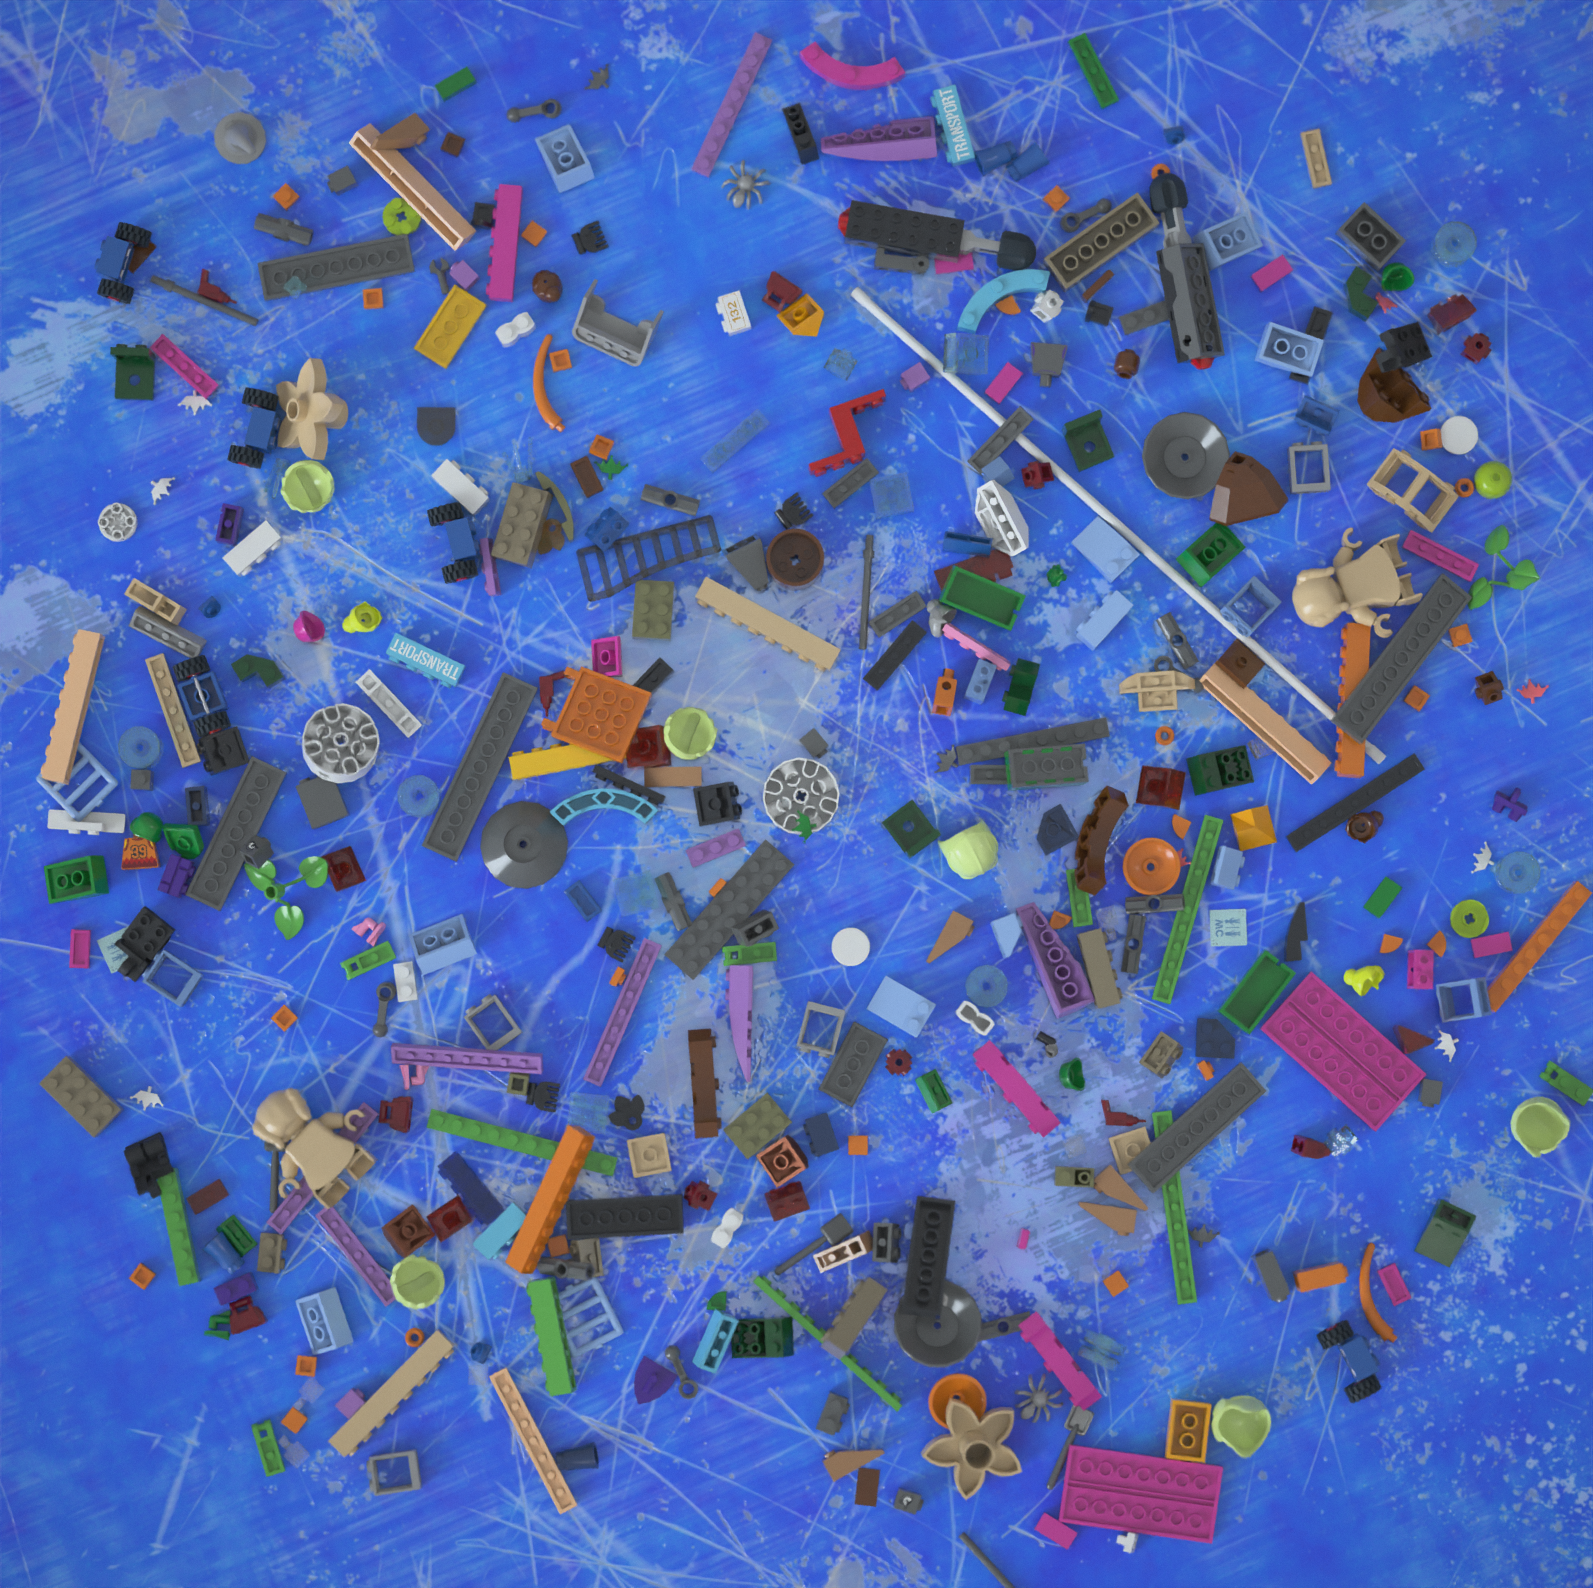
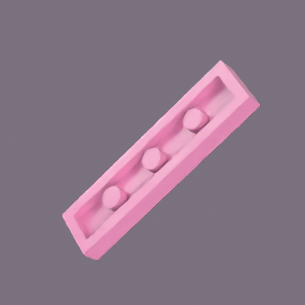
[942,621,1010,671]

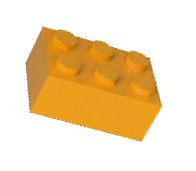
[1164,1398,1211,1463]

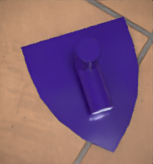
[634,1356,677,1404]

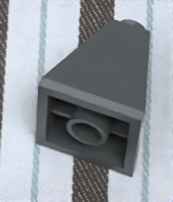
[722,533,769,591]

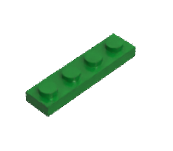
[1068,33,1119,109]

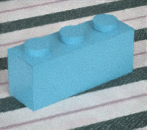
[472,1202,527,1260]
[692,1309,739,1374]

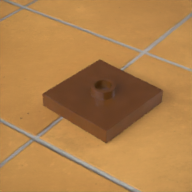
[1215,639,1265,689]

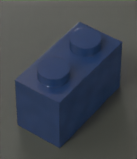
[185,786,210,826]
[803,1112,839,1157]

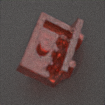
[764,1181,810,1222]

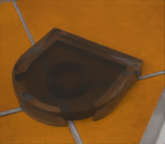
[417,407,456,446]

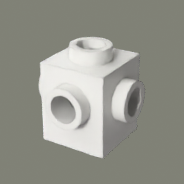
[1030,290,1064,323]

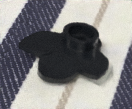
[608,1095,645,1130]

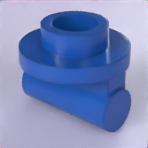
[1163,126,1185,145]
[198,596,221,618]
[470,1342,492,1365]

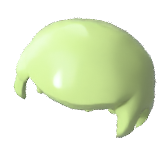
[281,460,335,513]
[663,707,718,760]
[390,1254,445,1309]

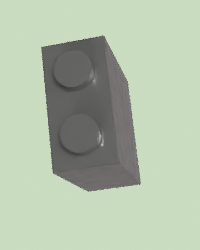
[296,775,350,830]
[1251,1249,1291,1303]

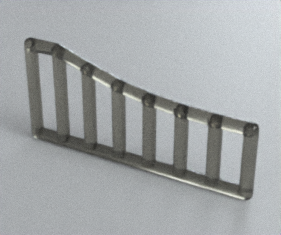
[576,515,721,602]

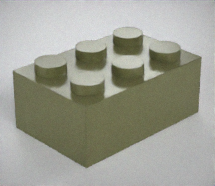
[632,579,675,641]
[723,1092,792,1160]

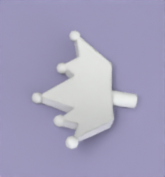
[178,390,213,415]
[151,477,175,505]
[1471,842,1495,873]
[1435,1030,1459,1062]
[130,1086,164,1111]

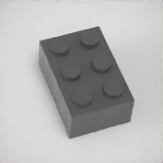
[1336,202,1406,272]

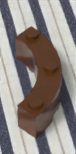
[1074,785,1129,896]
[688,1028,722,1139]

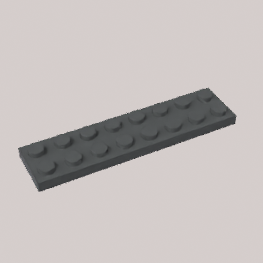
[257,234,415,301]
[185,756,287,911]
[664,839,794,980]
[1127,1062,1266,1193]

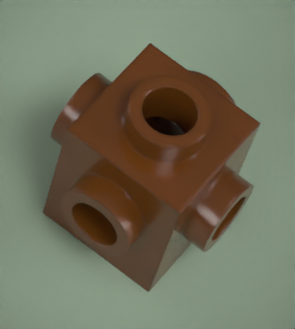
[1474,671,1504,705]

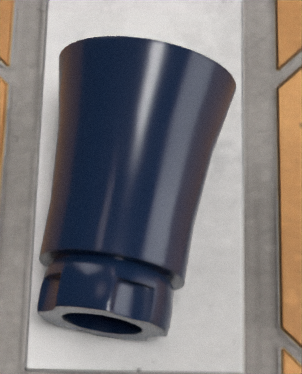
[556,1442,599,1471]

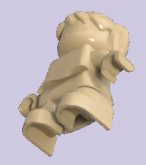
[1292,528,1423,638]
[252,1088,378,1210]

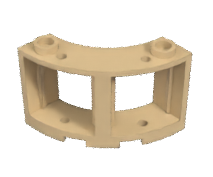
[1367,448,1459,533]

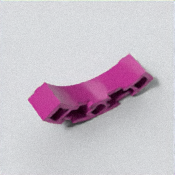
[799,42,905,90]
[973,1040,1061,1138]
[1018,1311,1102,1411]

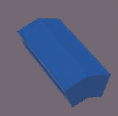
[943,531,993,558]

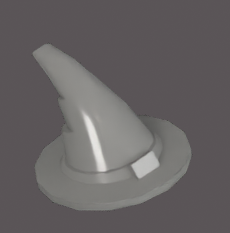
[214,112,266,164]

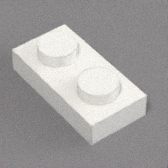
[393,961,418,1002]

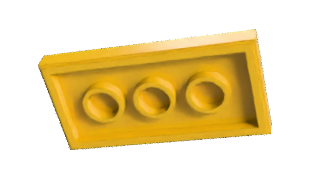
[414,285,487,369]

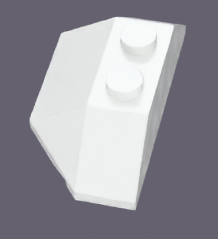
[975,480,1029,557]

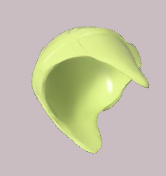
[938,818,998,879]
[1511,1097,1570,1158]
[1211,1395,1271,1458]

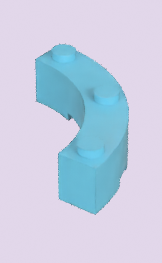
[957,269,1050,334]
[550,789,659,826]

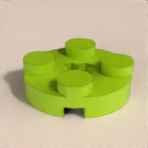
[383,198,421,236]
[1450,899,1489,938]

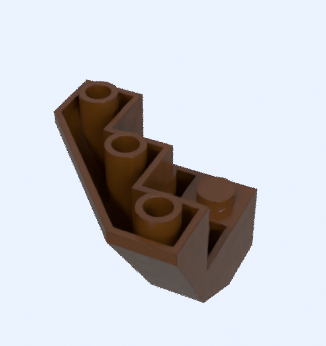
[1357,347,1432,423]
[1209,451,1288,526]

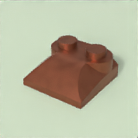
[756,1135,809,1188]
[382,1204,435,1258]

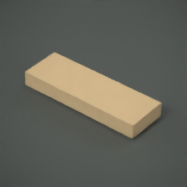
[1300,129,1332,189]

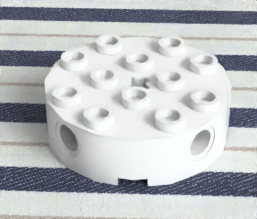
[302,703,380,783]
[763,757,840,835]

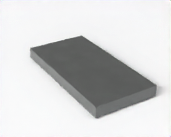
[818,1022,888,1107]

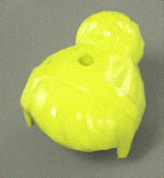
[342,601,383,633]
[1343,965,1385,996]

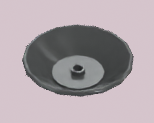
[1142,412,1230,499]
[480,801,568,889]
[894,1281,981,1367]

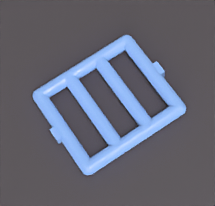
[36,742,118,822]
[558,1277,623,1358]

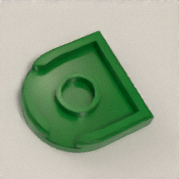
[162,823,204,859]

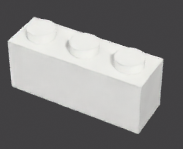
[431,459,490,516]
[223,520,283,577]

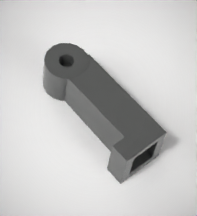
[874,247,930,274]

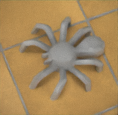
[721,160,771,210]
[1014,1373,1063,1423]

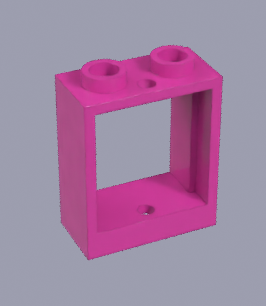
[1407,950,1434,990]

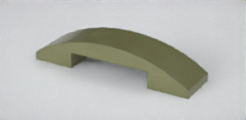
[535,471,574,543]

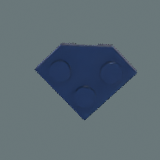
[1036,804,1079,856]
[1195,1018,1235,1059]

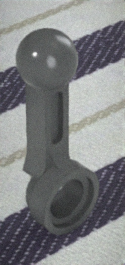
[507,99,562,123]
[1060,198,1112,233]
[1154,656,1204,693]
[373,981,396,1038]
[665,1345,698,1399]

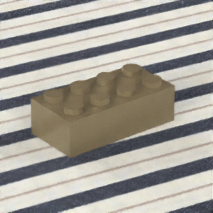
[491,482,553,569]
[1076,928,1123,1009]
[39,1056,124,1138]
[820,1277,887,1360]

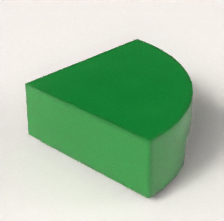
[706,1291,727,1311]

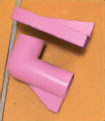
[352,917,386,947]
[399,1065,429,1090]

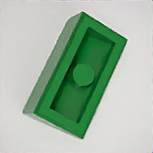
[434,67,477,102]
[1363,877,1402,919]
[915,1069,953,1113]
[216,1214,257,1258]

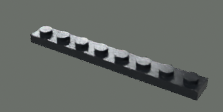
[1285,753,1425,852]

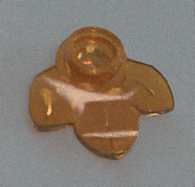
[538,518,565,555]

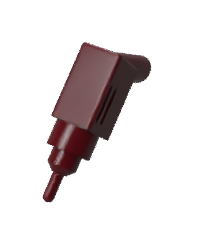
[198,269,237,304]
[539,670,564,717]
[1101,1100,1146,1126]

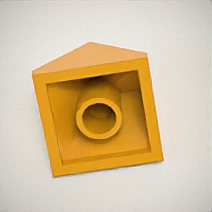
[776,293,824,337]
[1230,805,1277,851]

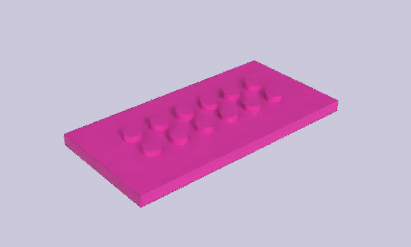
[1260,971,1426,1132]
[1058,1444,1223,1544]

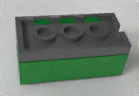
[1004,743,1089,791]

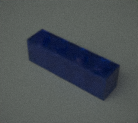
[437,1151,506,1225]

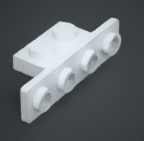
[47,810,126,835]

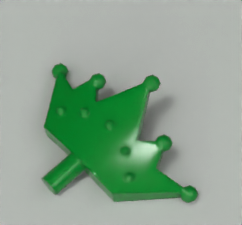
[594,455,629,480]
[792,810,817,843]

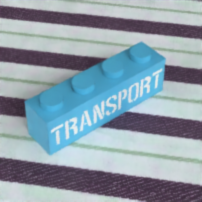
[930,85,975,167]
[386,633,466,689]

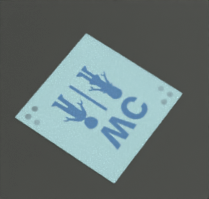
[1209,909,1247,946]
[97,926,129,974]

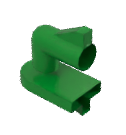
[204,1311,231,1341]

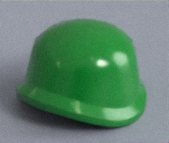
[1381,262,1414,291]
[130,812,163,843]
[1059,1057,1086,1091]

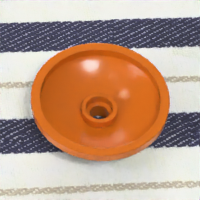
[1123,838,1181,895]
[928,1373,987,1429]

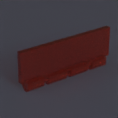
[934,549,1014,592]

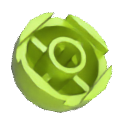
[1474,461,1512,499]

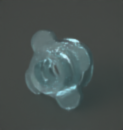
[284,276,307,299]

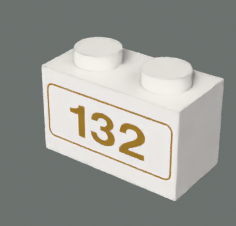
[715,291,751,336]

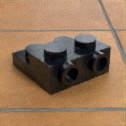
[197,726,249,776]
[693,782,742,826]

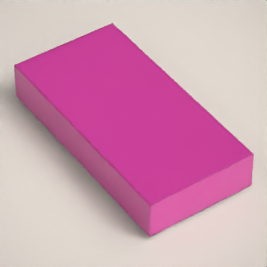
[934,252,974,275]
[1251,254,1293,292]
[984,362,1023,404]
[69,929,91,969]
[1470,932,1513,958]
[1016,1228,1030,1250]
[1377,1263,1412,1306]
[1034,1512,1077,1550]

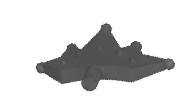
[584,64,609,90]
[934,744,958,773]
[1187,1224,1220,1248]

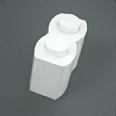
[495,312,536,348]
[955,1001,994,1035]
[711,1207,743,1248]

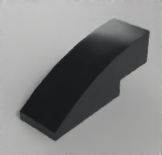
[1284,902,1308,962]

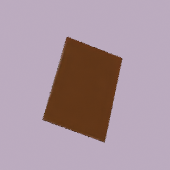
[128,241,157,273]
[855,1468,880,1507]

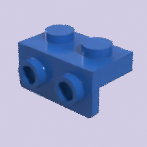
[1294,395,1340,435]
[584,507,629,552]

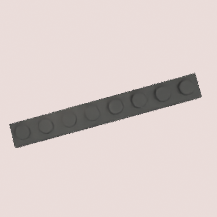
[956,718,1110,766]

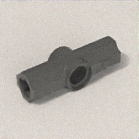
[254,213,314,246]
[640,484,700,516]
[1155,612,1199,670]
[654,872,693,931]
[1125,894,1185,914]
[1121,914,1146,974]
[537,1257,595,1281]
[978,1311,1030,1342]

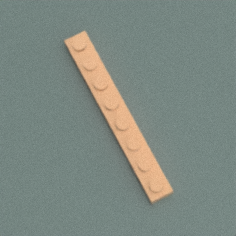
[489,1367,578,1514]

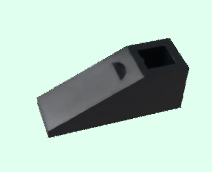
[782,103,819,165]

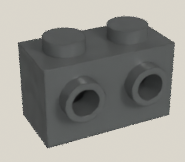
[731,909,779,947]
[872,1223,901,1263]
[816,1391,850,1436]

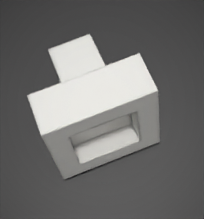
[1116,1532,1139,1553]

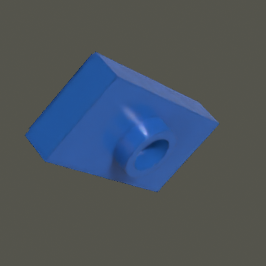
[564,880,602,922]

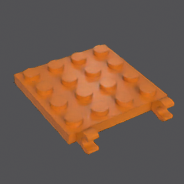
[541,666,652,763]

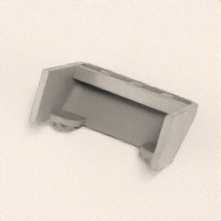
[572,279,664,366]

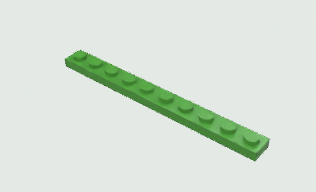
[1151,815,1224,1004]
[426,1109,618,1176]
[1152,1110,1197,1305]
[753,1275,902,1411]

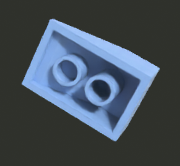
[535,124,594,193]
[1192,212,1263,271]
[1254,322,1324,377]
[1071,516,1140,583]
[867,976,936,1038]

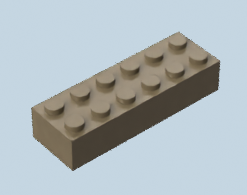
[1043,192,1160,292]

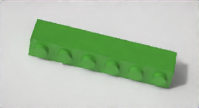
[157,1168,201,1286]
[527,1276,577,1396]

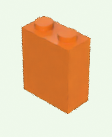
[1292,1261,1348,1292]

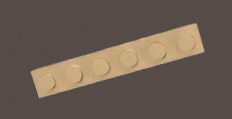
[145,653,202,768]

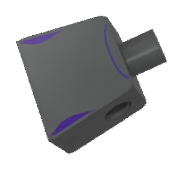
[1030,342,1067,388]

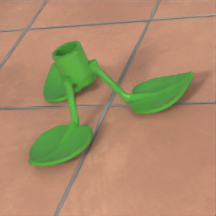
[1468,525,1540,611]
[244,856,328,940]

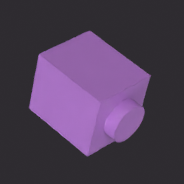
[449,260,480,292]
[900,362,930,393]
[335,1388,366,1419]

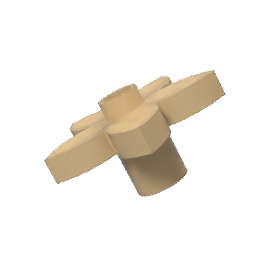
[276,358,348,460]
[921,1398,1022,1500]

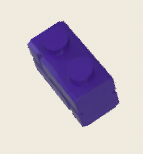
[215,503,244,546]
[157,854,196,898]
[214,1272,259,1306]

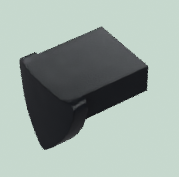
[470,202,495,229]
[1085,300,1113,327]

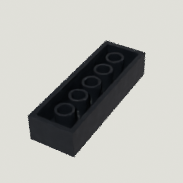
[566,1194,684,1240]
[901,1196,955,1319]

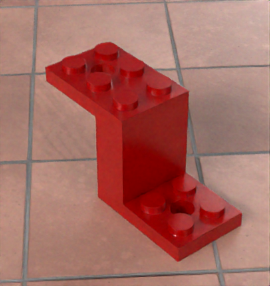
[808,389,886,477]

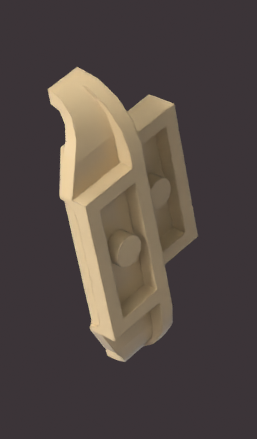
[1119,670,1195,712]

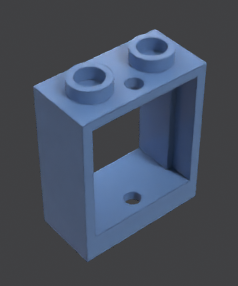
[1220,576,1281,638]
[964,659,997,705]
[142,950,204,1007]
[1436,977,1492,1023]

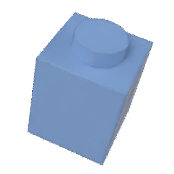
[981,456,1015,487]

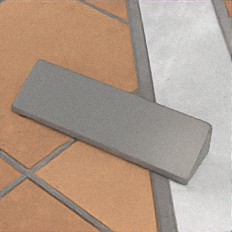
[129,606,207,658]

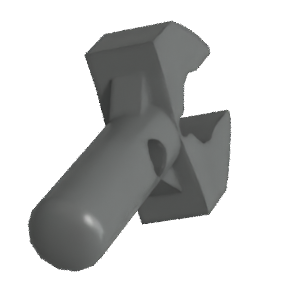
[429,257,449,294]

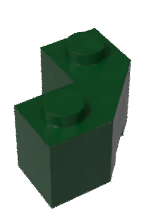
[1343,266,1378,322]
[231,654,286,689]
[1002,658,1040,716]

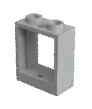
[1287,441,1331,494]
[464,994,523,1050]
[797,1001,845,1058]
[366,1449,422,1496]

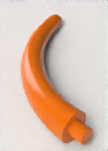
[533,334,566,433]
[1359,1243,1397,1343]

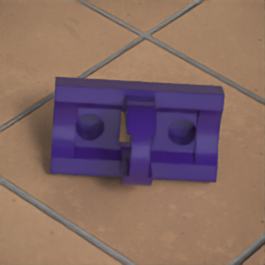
[1492,787,1528,822]

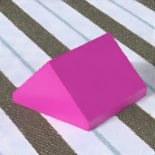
[591,636,623,677]

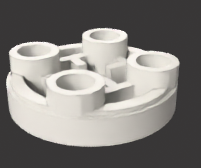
[1441,416,1478,455]
[98,503,138,542]
[832,928,870,966]

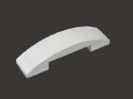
[356,669,422,738]

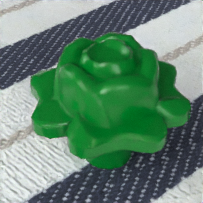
[1046,564,1067,587]

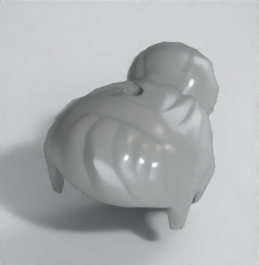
[927,599,957,638]

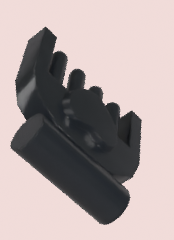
[571,221,609,255]
[774,492,814,530]
[597,926,636,963]
[526,1082,560,1112]

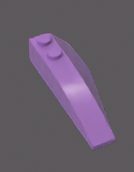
[821,116,937,161]
[1016,902,1095,1019]
[725,966,753,1082]

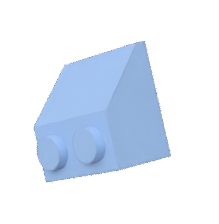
[1210,846,1245,890]

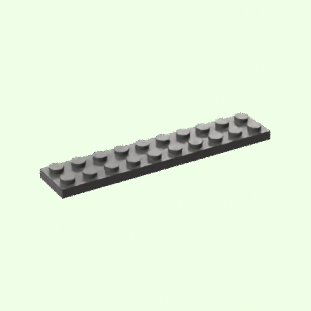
[1330,573,1472,744]
[422,672,538,862]

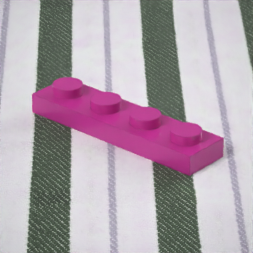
[150,334,219,400]
[1401,530,1479,582]

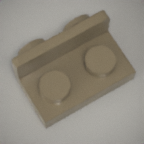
[1139,1031,1184,1079]
[257,1232,287,1274]
[569,1238,604,1277]

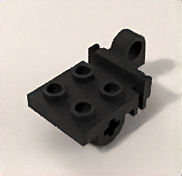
[1375,322,1432,373]
[114,906,175,982]
[124,1132,174,1199]

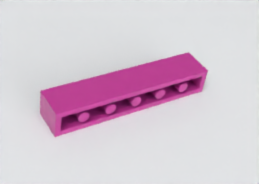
[486,184,523,302]

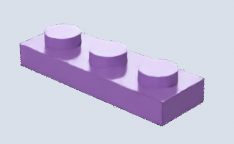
[479,538,501,597]
[686,828,746,868]

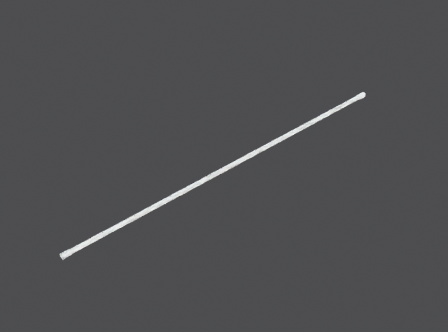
[850,287,1386,765]

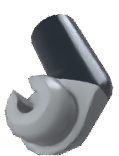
[1036,1031,1058,1058]

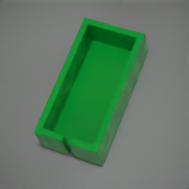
[938,565,1026,631]
[1217,950,1296,1034]

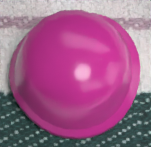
[293,611,325,642]

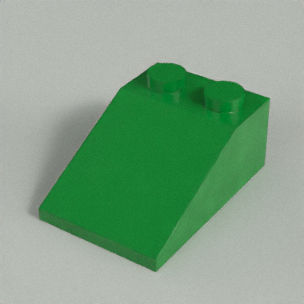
[1176,523,1245,587]
[44,855,109,904]

